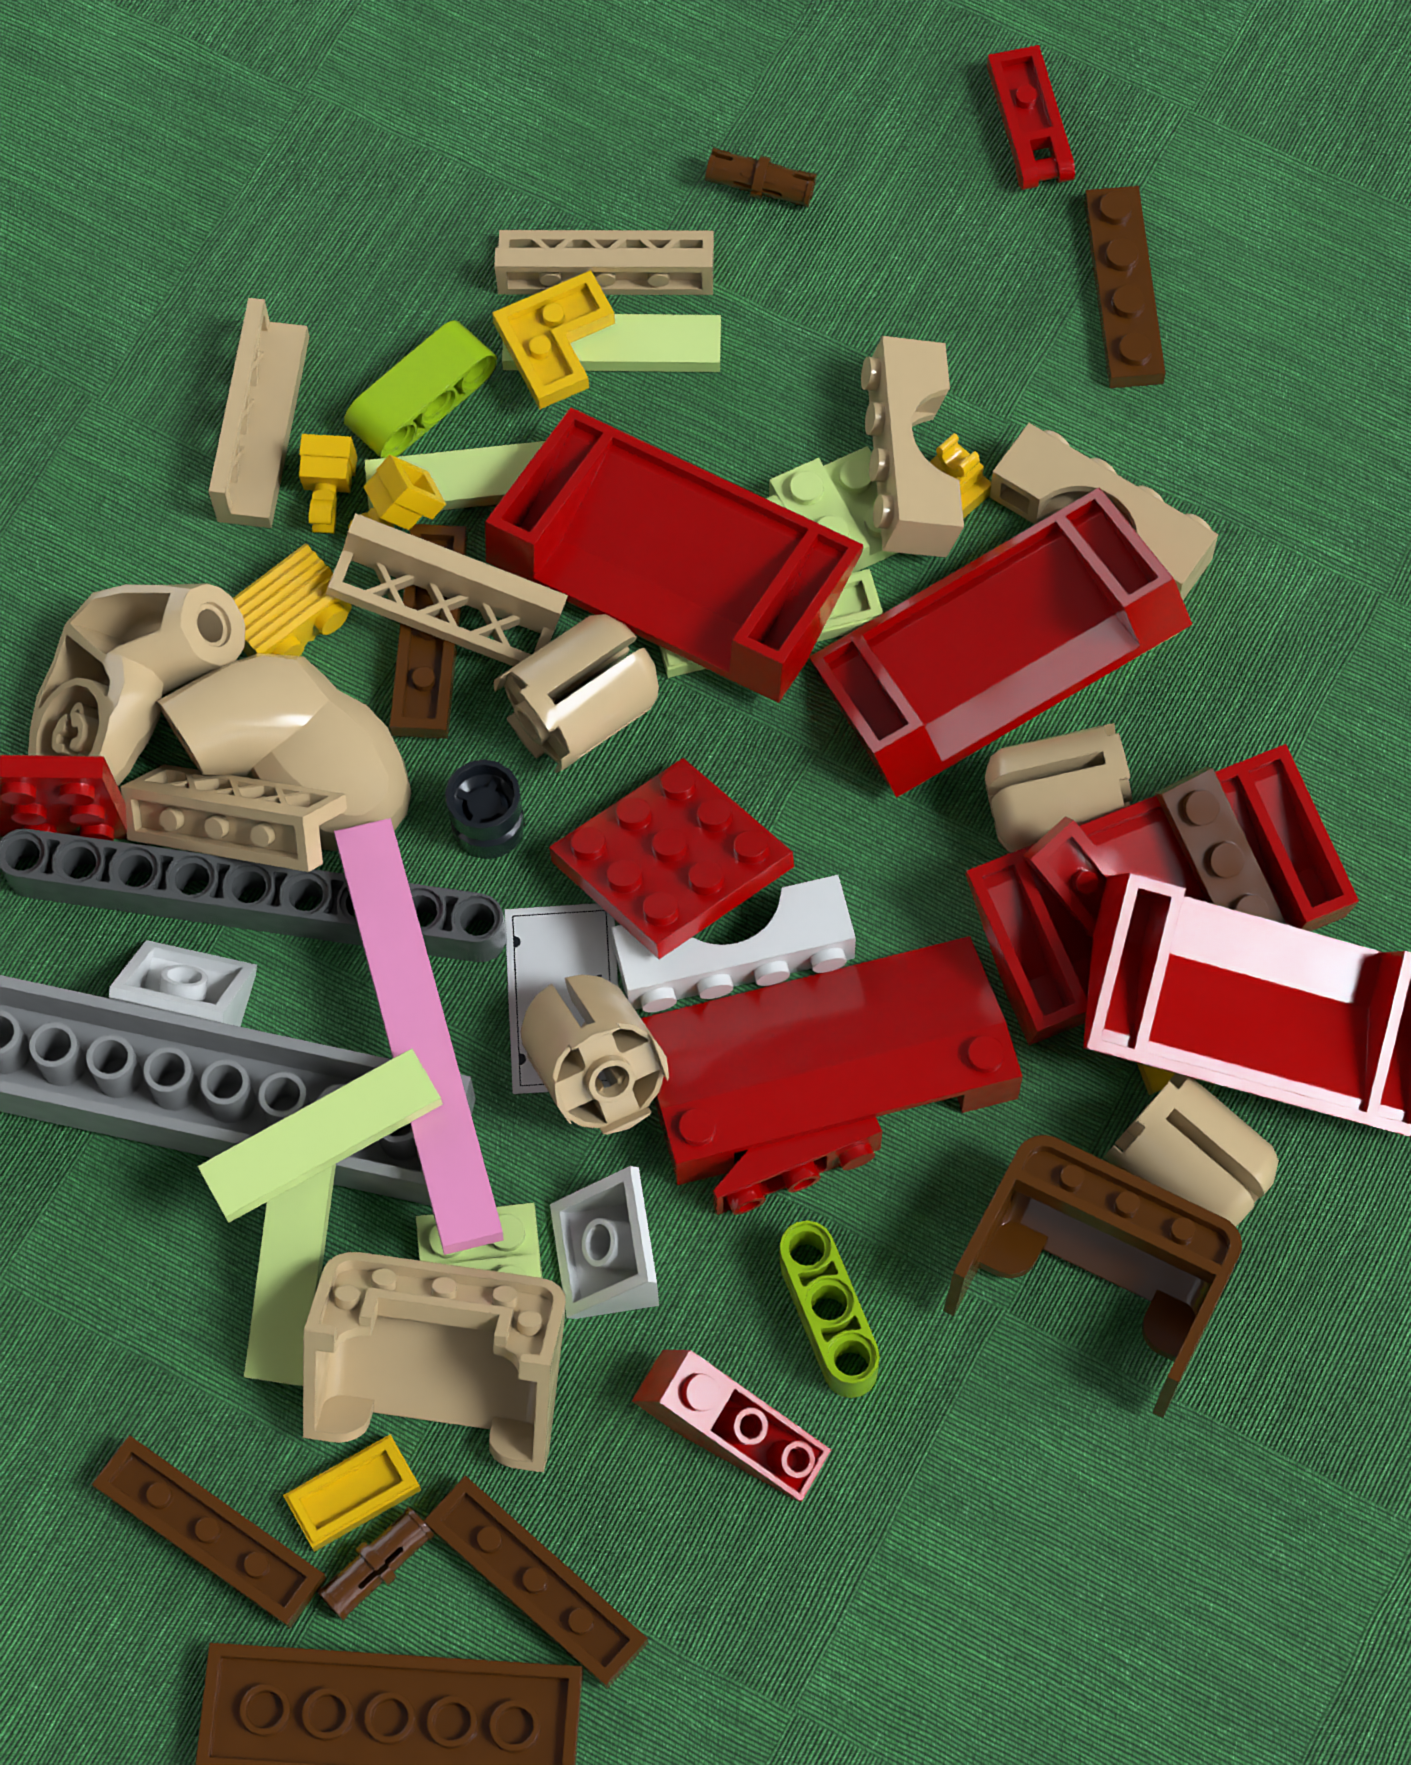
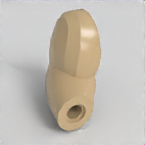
[28,583,245,786]
[157,653,412,851]

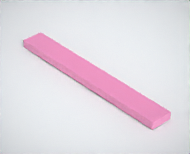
[334,818,504,1255]

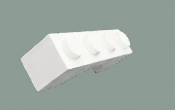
[612,875,856,1012]

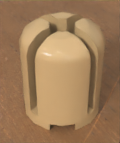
[494,614,659,773]
[985,723,1132,853]
[520,974,669,1135]
[1103,1073,1279,1227]

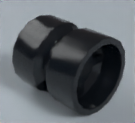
[445,759,525,859]

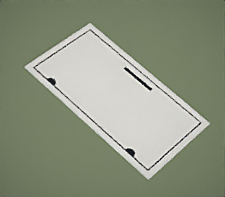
[505,904,618,1094]

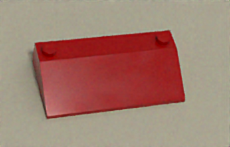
[485,407,863,703]
[809,487,1193,798]
[965,744,1359,1045]
[1083,873,1411,1138]
[641,936,1023,1186]

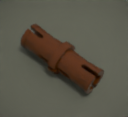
[705,147,817,208]
[316,1507,435,1621]

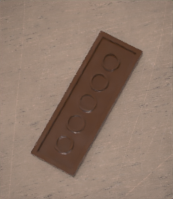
[196,1643,583,1765]

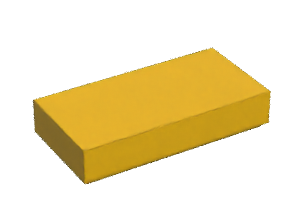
[283,1434,421,1552]

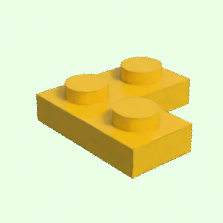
[492,270,615,409]

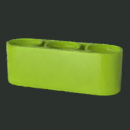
[344,320,497,458]
[779,1220,880,1398]

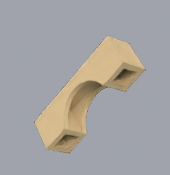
[861,336,964,557]
[990,423,1218,600]

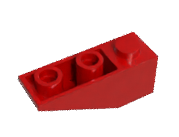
[713,1117,882,1215]
[632,1350,831,1502]

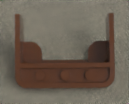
[943,1135,1242,1418]

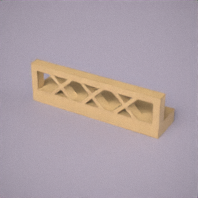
[495,230,714,295]
[209,298,310,528]
[326,513,568,666]
[121,764,347,872]

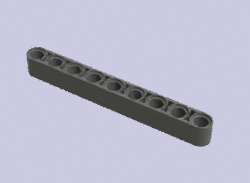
[0,829,507,962]

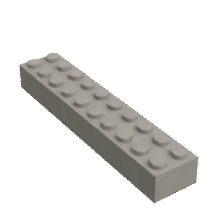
[0,975,476,1206]

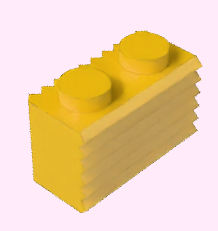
[233,543,352,657]

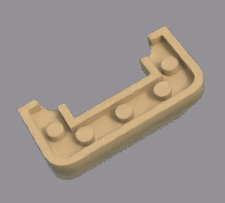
[303,1252,566,1473]

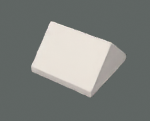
[109,940,257,1027]
[550,1166,659,1319]

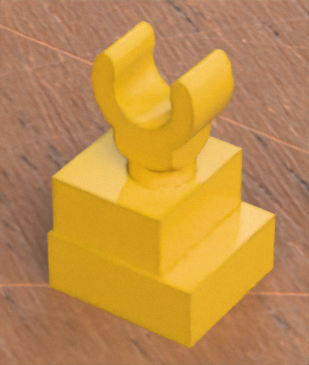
[930,433,991,519]
[299,434,357,534]
[348,454,446,530]

